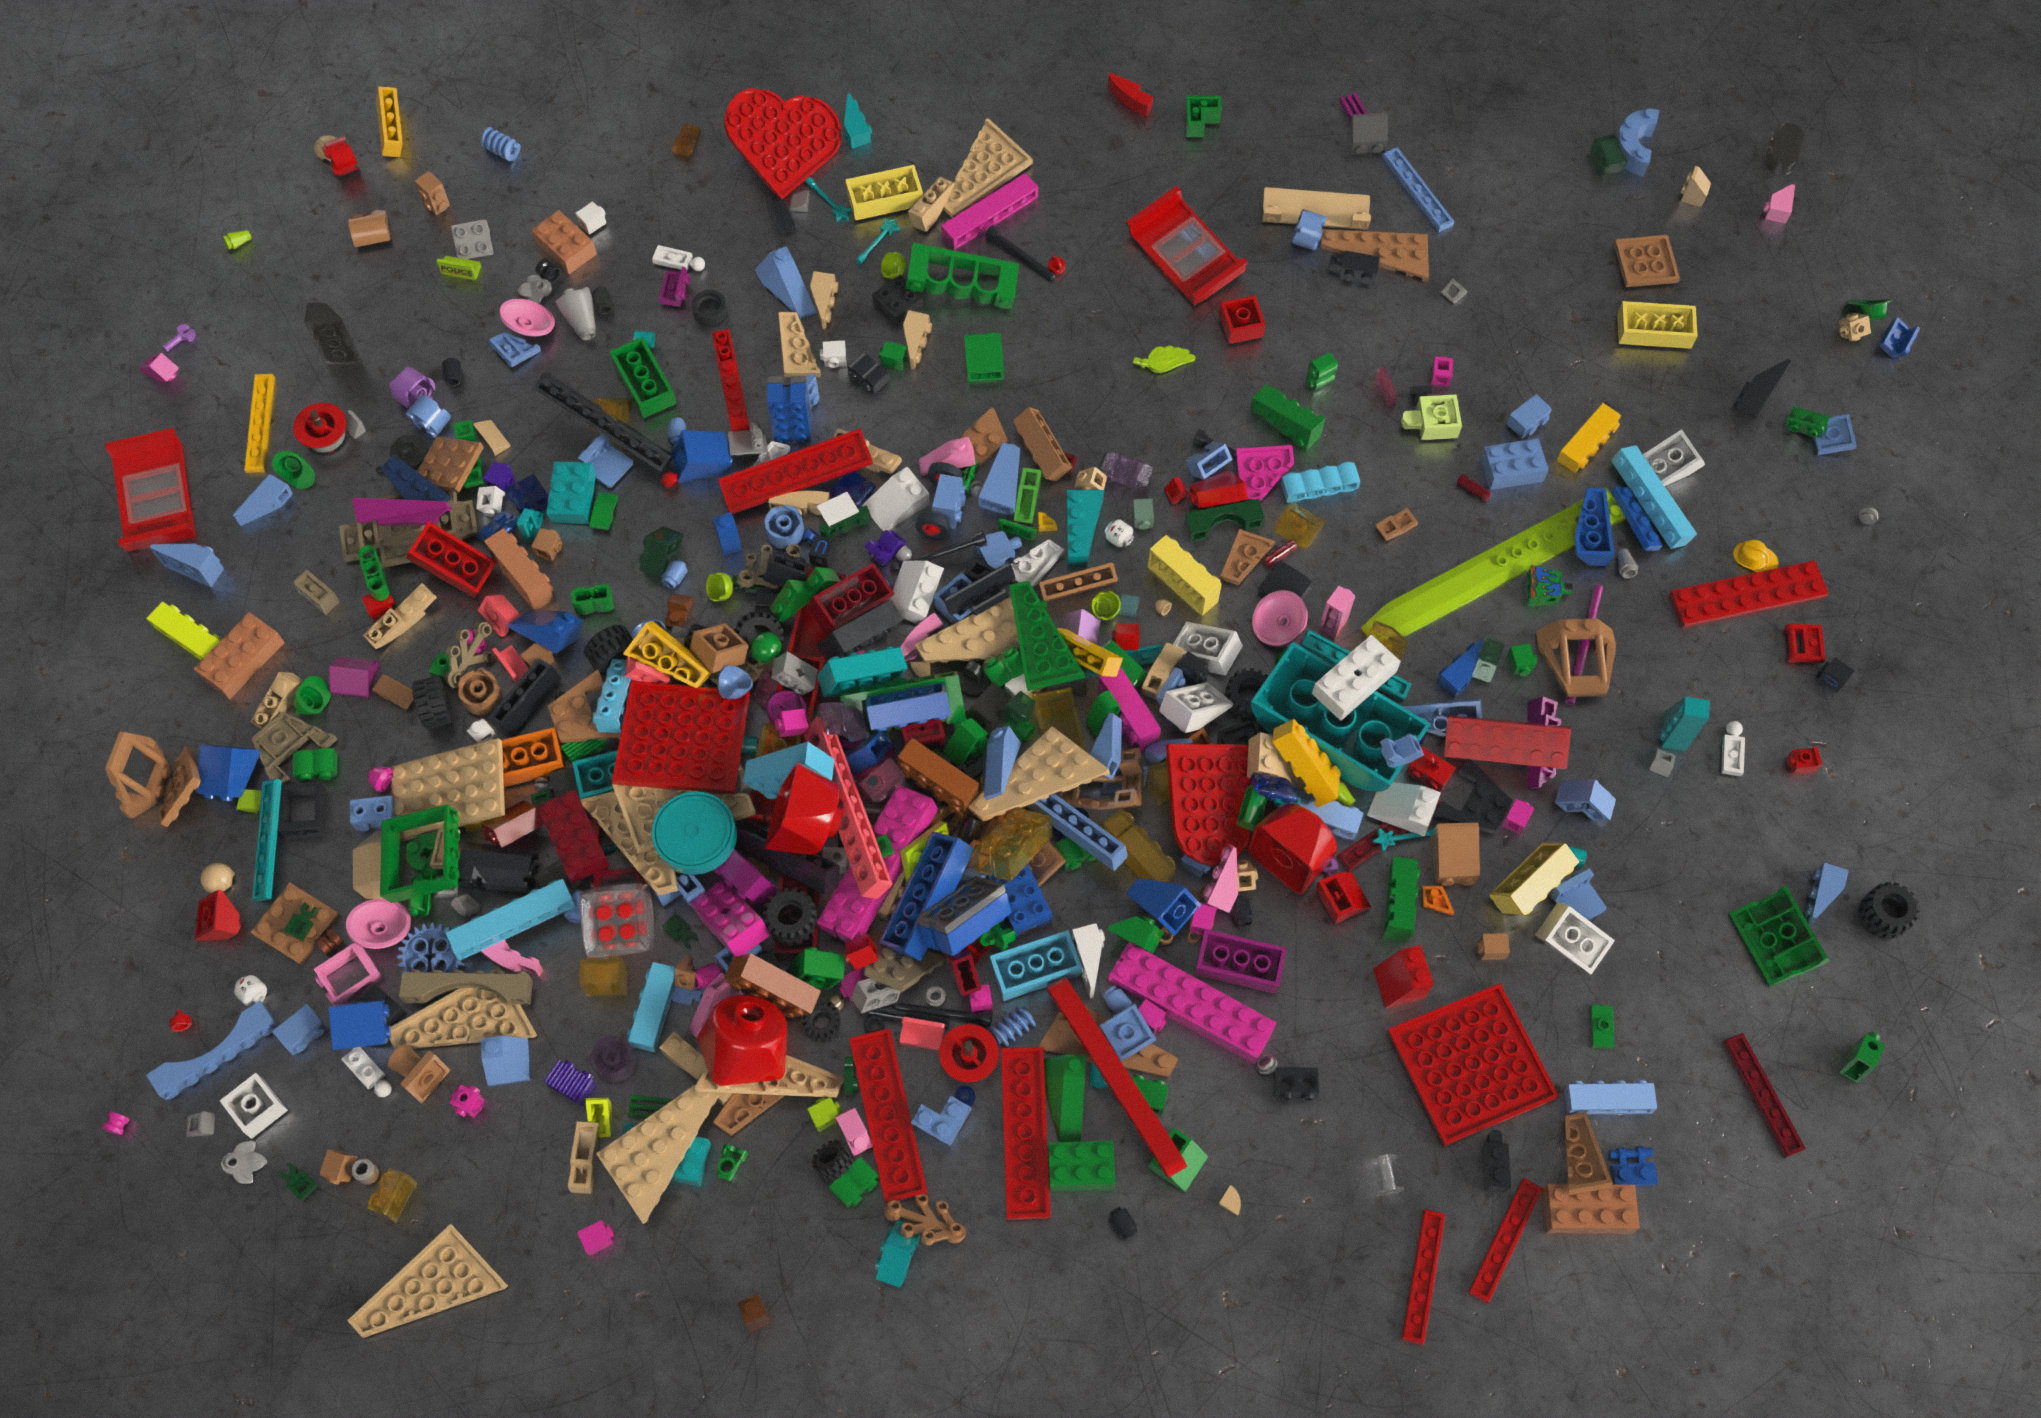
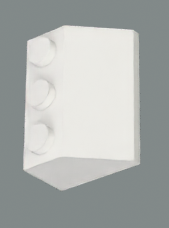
[889,561,944,625]

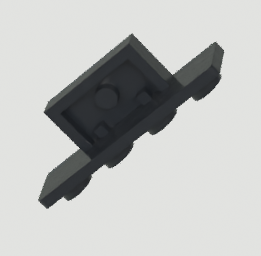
[944,563,1016,616]

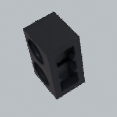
[1273,1067,1319,1101]

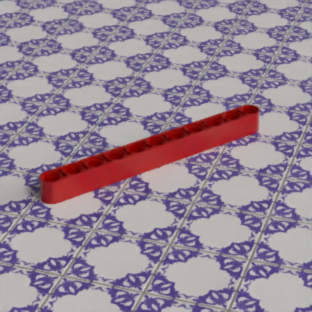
[1046,976,1187,1179]

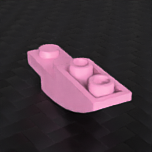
[480,939,543,977]

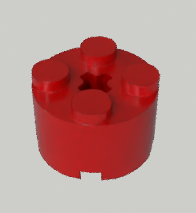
[321,135,360,177]

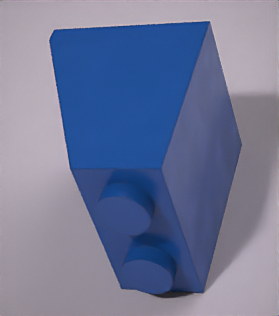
[671,430,732,482]
[195,745,260,801]
[1126,878,1201,936]
[329,999,391,1050]

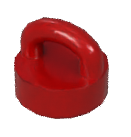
[1048,255,1065,275]
[169,1009,192,1032]

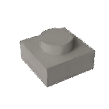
[450,894,481,918]

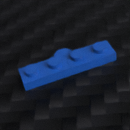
[1611,487,1663,551]

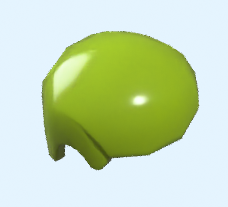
[881,252,907,279]
[706,572,733,601]
[1091,591,1121,621]

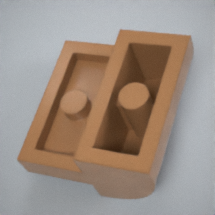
[348,210,390,247]

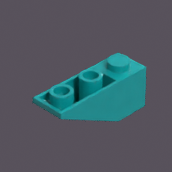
[844,93,872,149]

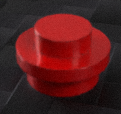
[660,472,679,488]

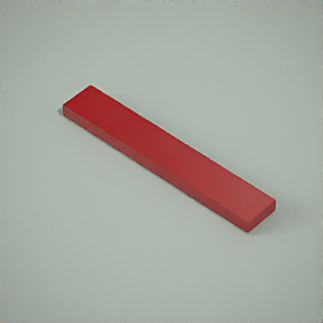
[1468,1177,1543,1304]
[1401,1209,1446,1346]

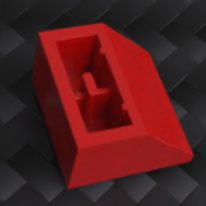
[1316,872,1371,924]

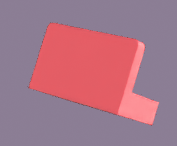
[478,594,521,637]
[492,645,529,685]
[625,657,670,684]
[899,1017,945,1050]

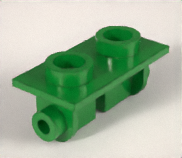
[408,874,432,919]

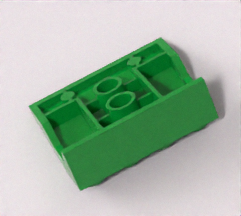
[1729,885,1830,987]

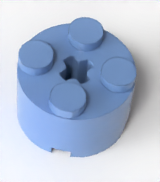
[1291,209,1327,250]
[405,394,451,438]
[765,505,805,550]

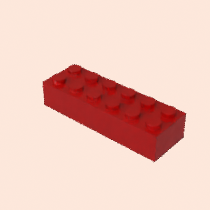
[1444,715,1571,769]

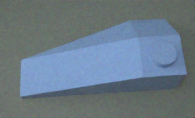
[755,246,816,319]
[1402,698,1482,737]
[982,726,1021,800]

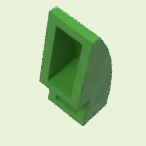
[1014,467,1042,524]

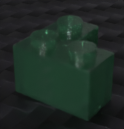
[639,526,684,578]

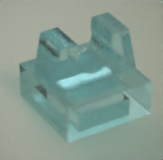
[1118,593,1140,617]

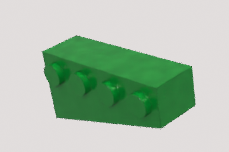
[1250,384,1326,451]

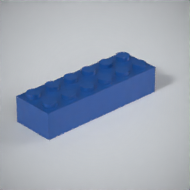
[879,831,975,961]

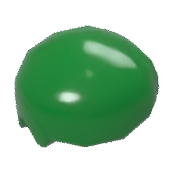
[751,632,782,663]

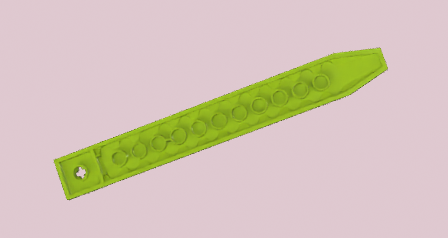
[1360,487,1626,642]

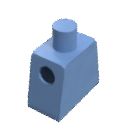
[974,531,1022,569]

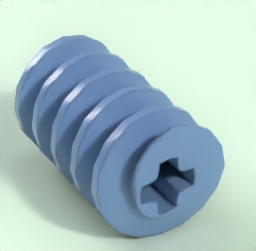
[481,127,521,161]
[988,1006,1036,1048]

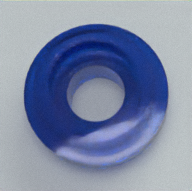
[954,1086,976,1106]

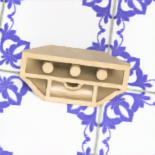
[353,831,384,901]

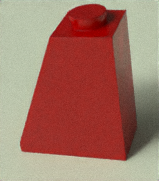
[1188,470,1248,509]

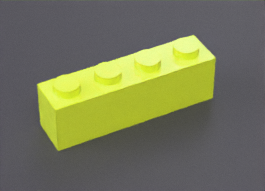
[146,601,222,661]

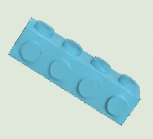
[593,659,635,733]
[627,962,676,1053]

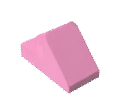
[835,1107,873,1156]

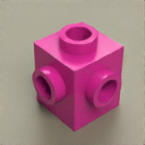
[450,1085,484,1119]

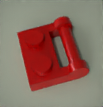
[1785,624,1826,663]

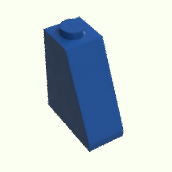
[712,512,742,556]
[844,731,894,776]

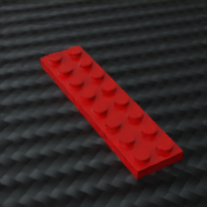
[718,429,873,514]
[1670,560,1829,627]
[849,1028,928,1204]
[1001,1047,1050,1220]

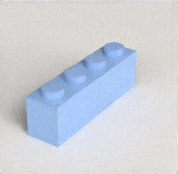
[1286,787,1364,841]
[1564,1080,1657,1115]

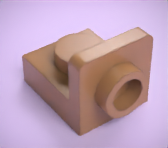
[674,955,696,990]

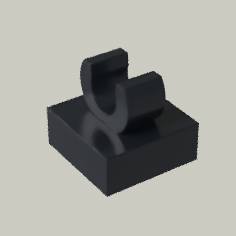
[1410,386,1433,403]

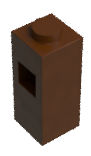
[737,1293,771,1332]

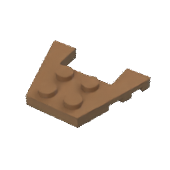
[547,670,621,743]

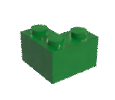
[1185,96,1222,137]
[943,718,989,766]

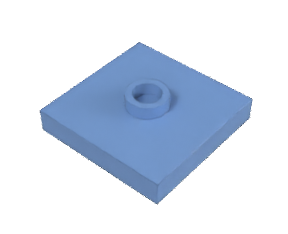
[1813,414,1857,455]
[1098,1003,1157,1062]

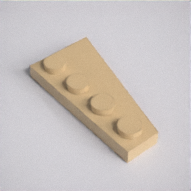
[778,312,821,377]

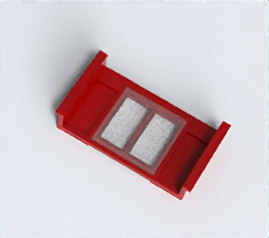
[1126,186,1248,306]
[105,428,196,552]

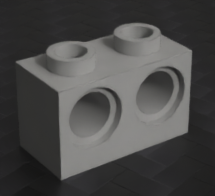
[851,978,901,1013]

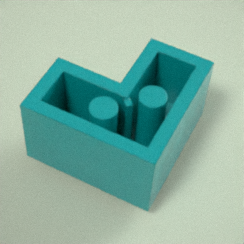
[875,1220,921,1288]

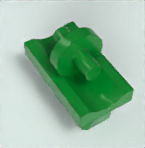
[978,921,1015,952]

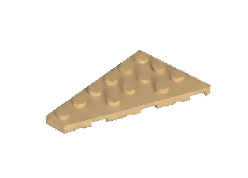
[943,118,1033,218]
[915,595,1020,663]
[968,726,1110,822]
[581,791,678,896]
[695,1055,844,1098]

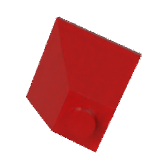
[194,890,241,941]

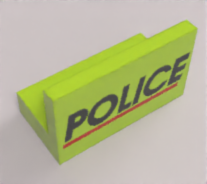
[437,256,481,280]

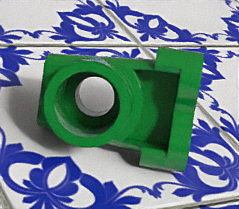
[716,1144,748,1182]

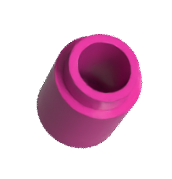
[694,962,723,989]

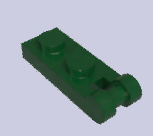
[819,505,870,539]

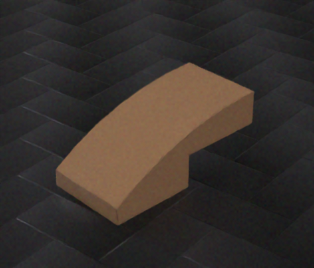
[1375,508,1418,541]
[372,674,414,711]

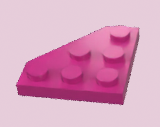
[1236,445,1294,502]

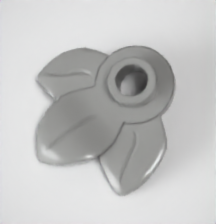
[517,275,552,303]
[221,1141,267,1184]

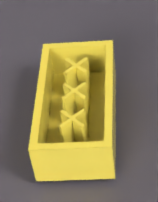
[846,165,923,221]
[1617,301,1698,349]
[1148,535,1222,616]
[1489,843,1579,915]

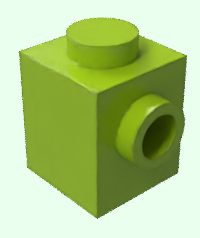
[807,1097,843,1132]

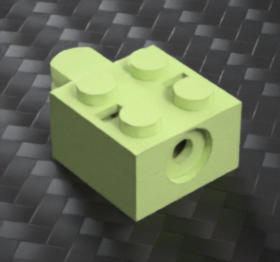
[1401,395,1462,440]

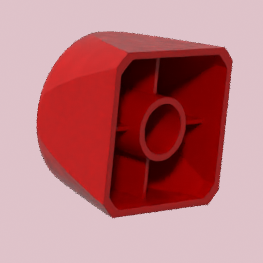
[765,762,842,855]
[1247,803,1337,895]
[697,995,787,1086]

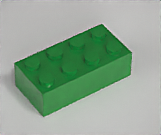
[609,337,677,419]

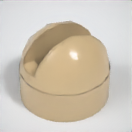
[1155,599,1172,616]

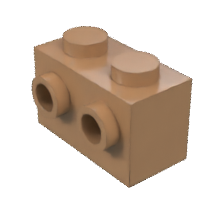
[415,171,450,215]

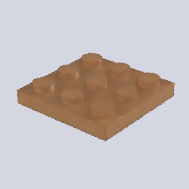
[1614,235,1680,287]
[417,436,484,493]
[250,883,341,966]

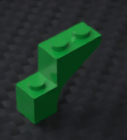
[769,567,841,622]

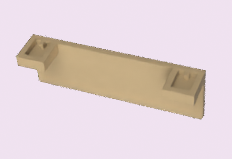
[1262,187,1371,230]

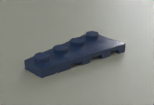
[381,455,451,502]

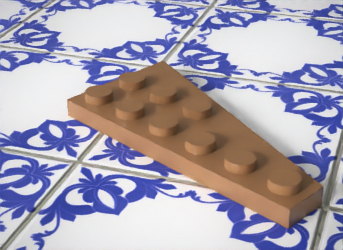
[1320,229,1429,282]

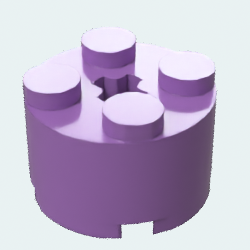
[389,367,435,409]

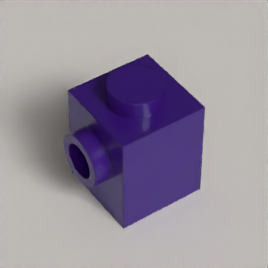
[483,461,515,492]

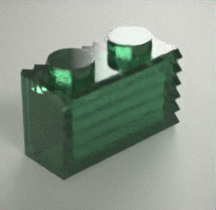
[1591,134,1627,175]

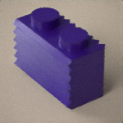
[544,1060,596,1106]

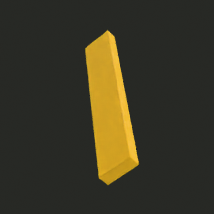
[244,374,275,473]

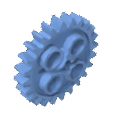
[397,923,466,975]

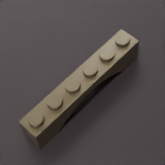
[399,970,533,1005]

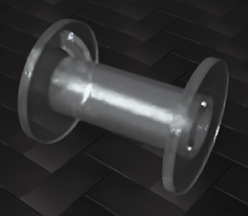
[1370,1154,1405,1196]

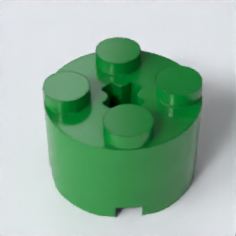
[406,833,443,879]

